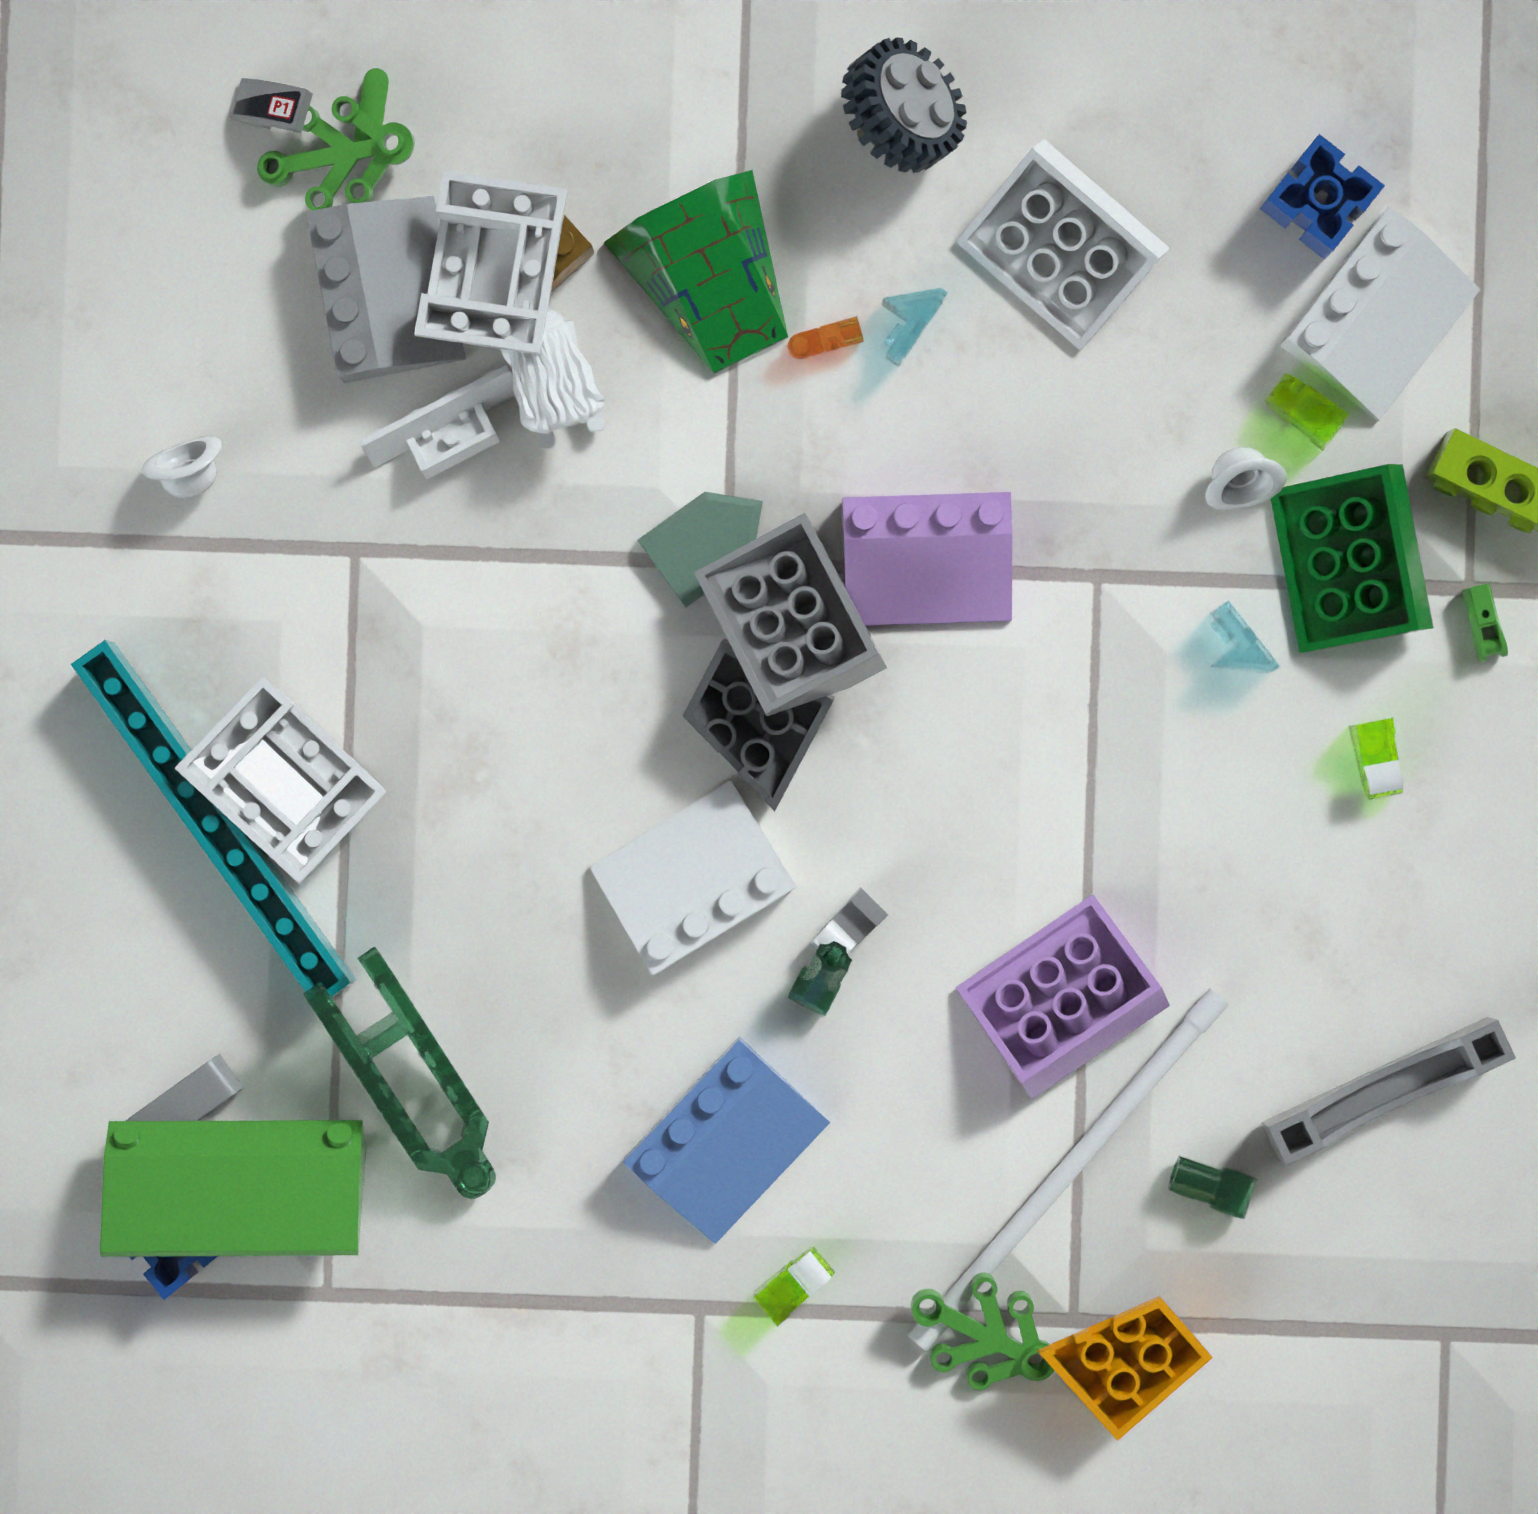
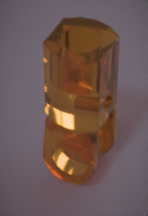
[787,316,864,359]

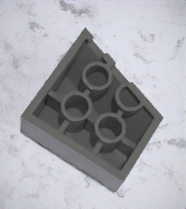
[683,638,835,812]

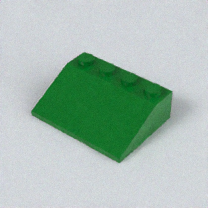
[1271,464,1433,653]

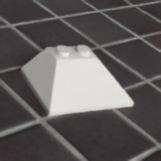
[414,171,568,355]
[175,676,387,884]

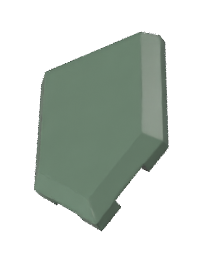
[637,492,763,607]

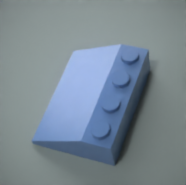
[623,1036,830,1244]

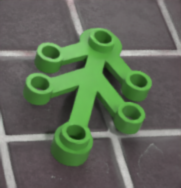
[257,96,415,211]
[910,1272,1054,1390]

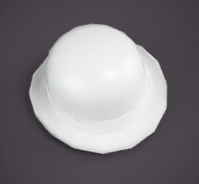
[142,435,222,498]
[1205,447,1287,510]

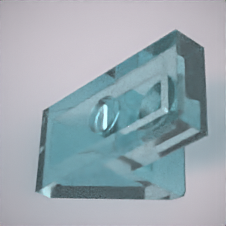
[881,288,948,367]
[1210,600,1280,673]

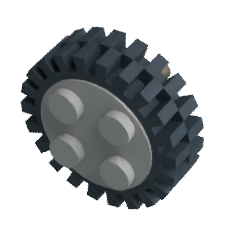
[841,37,967,173]

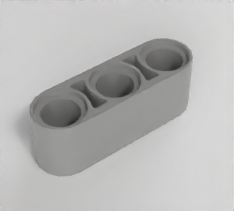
[126,1054,244,1121]

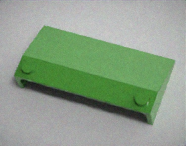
[100,1120,366,1257]

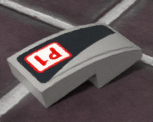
[230,78,313,134]

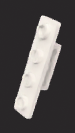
[359,365,515,480]

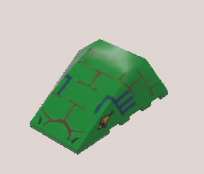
[603,170,788,374]

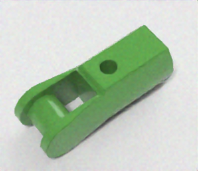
[353,68,389,142]
[1462,583,1508,662]

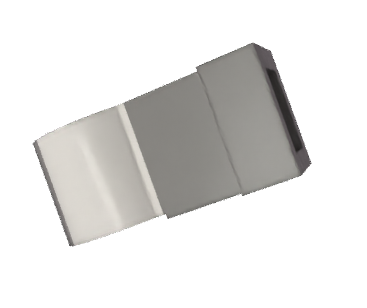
[809,887,888,967]

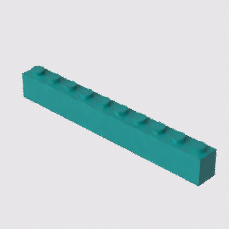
[70,640,357,1007]

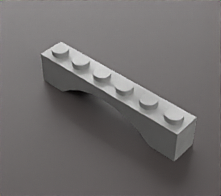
[1261,1017,1516,1166]

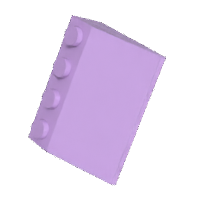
[841,492,1012,626]
[955,894,1170,1099]

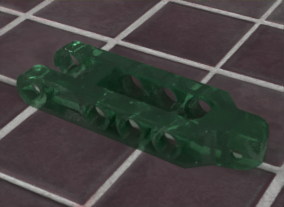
[302,946,496,1199]

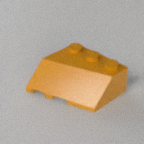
[1037,1296,1213,1441]

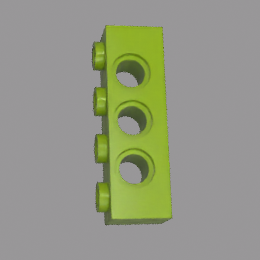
[1425,428,1538,534]

